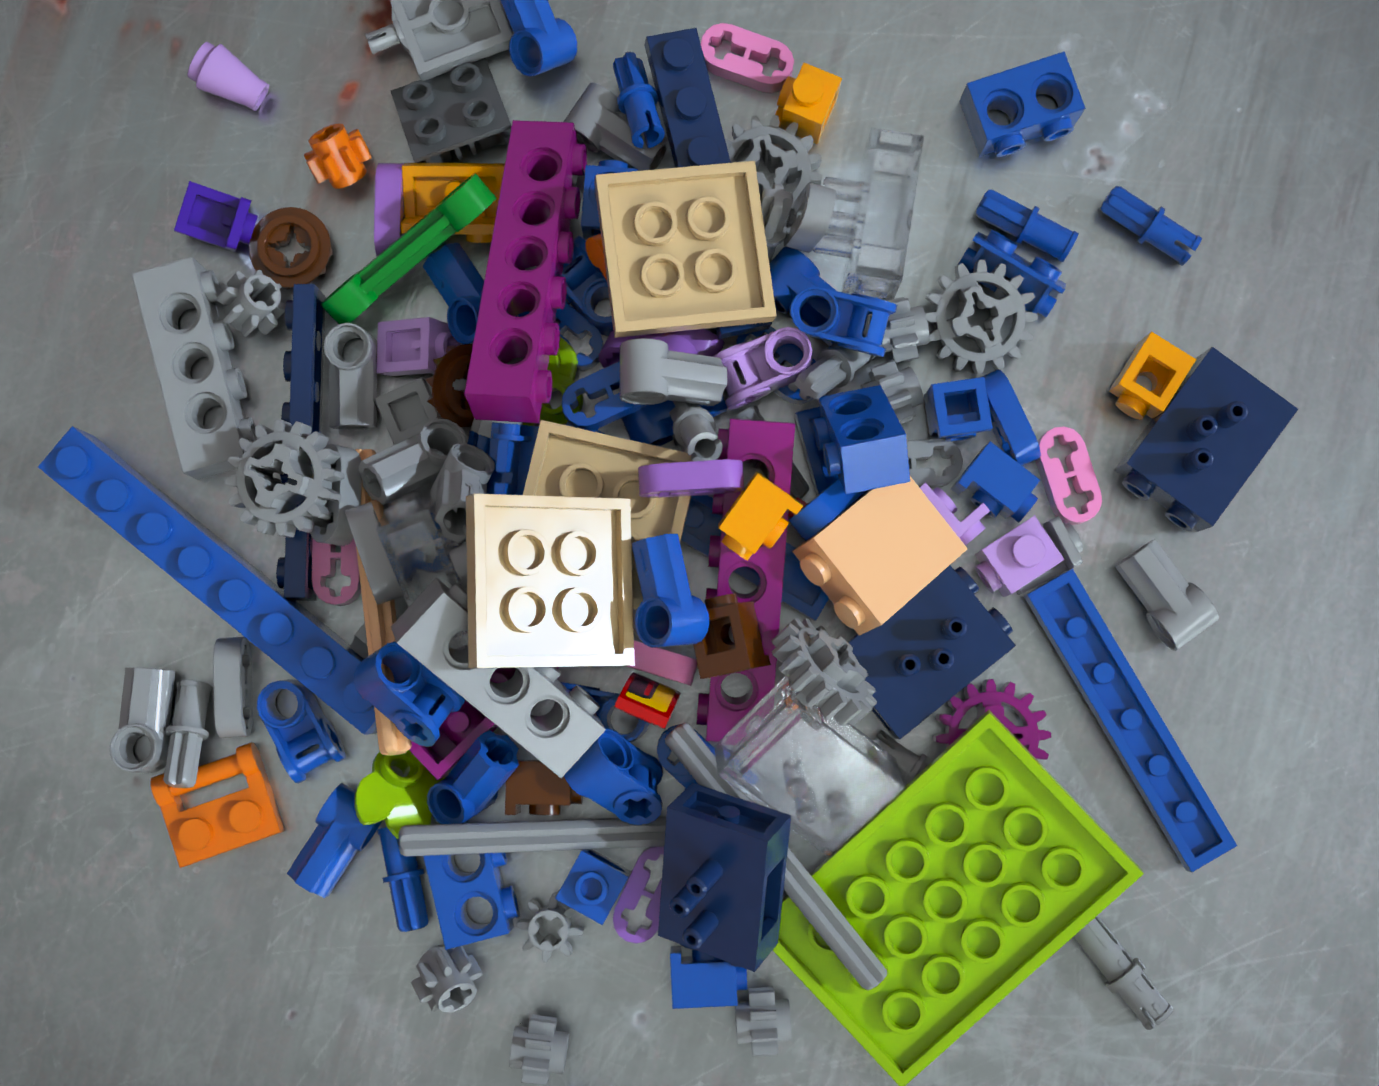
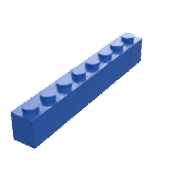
[38,426,377,735]

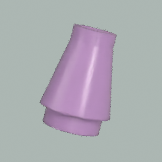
[187,42,269,111]

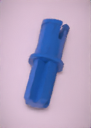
[613,52,665,149]
[1100,186,1202,266]
[976,190,1079,262]
[377,827,428,932]

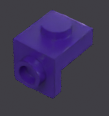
[174,181,258,252]

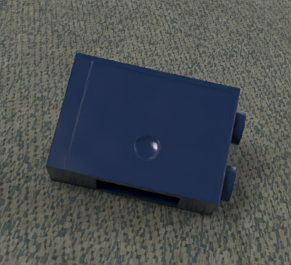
[1114,347,1298,532]
[848,565,1016,740]
[658,783,791,972]

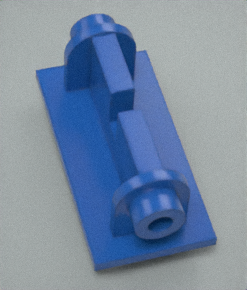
[958,230,1066,317]
[487,422,539,495]

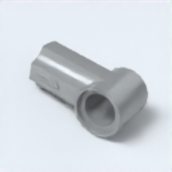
[563,83,669,171]
[324,323,377,430]
[619,338,727,406]
[358,419,467,505]
[430,443,495,543]
[1115,539,1219,651]
[109,667,175,773]

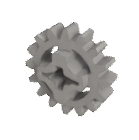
[725,115,822,215]
[925,260,1038,374]
[225,419,344,538]
[772,618,877,727]

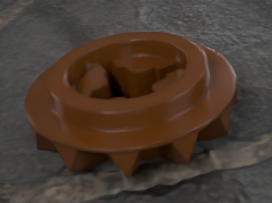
[249,207,333,290]
[426,344,474,427]

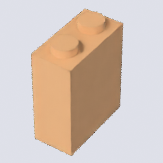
[792,476,967,636]

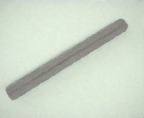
[665,723,888,991]
[399,817,666,856]

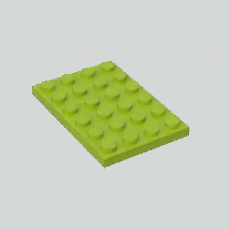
[773,710,1144,1086]

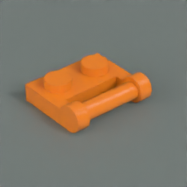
[150,742,285,868]

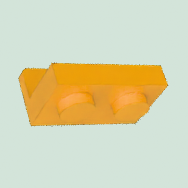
[400,163,505,243]

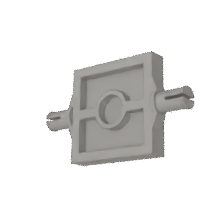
[364,0,513,81]

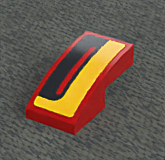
[614,672,681,730]

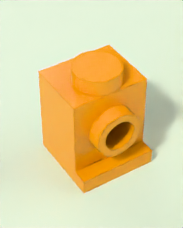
[775,62,842,145]
[1109,331,1196,420]
[718,471,803,561]

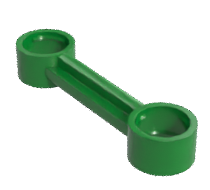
[320,173,497,324]

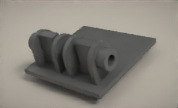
[391,58,512,163]

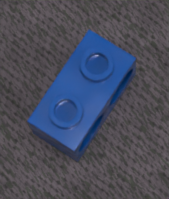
[959,51,1086,157]
[813,385,910,494]
[423,853,520,950]

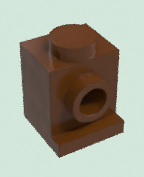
[693,593,771,679]
[505,759,583,815]

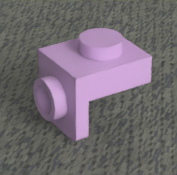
[975,515,1065,597]

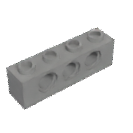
[131,257,257,480]
[391,577,606,778]

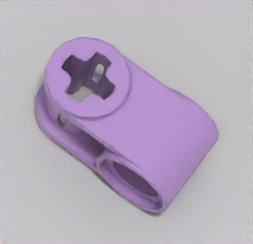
[712,327,812,410]

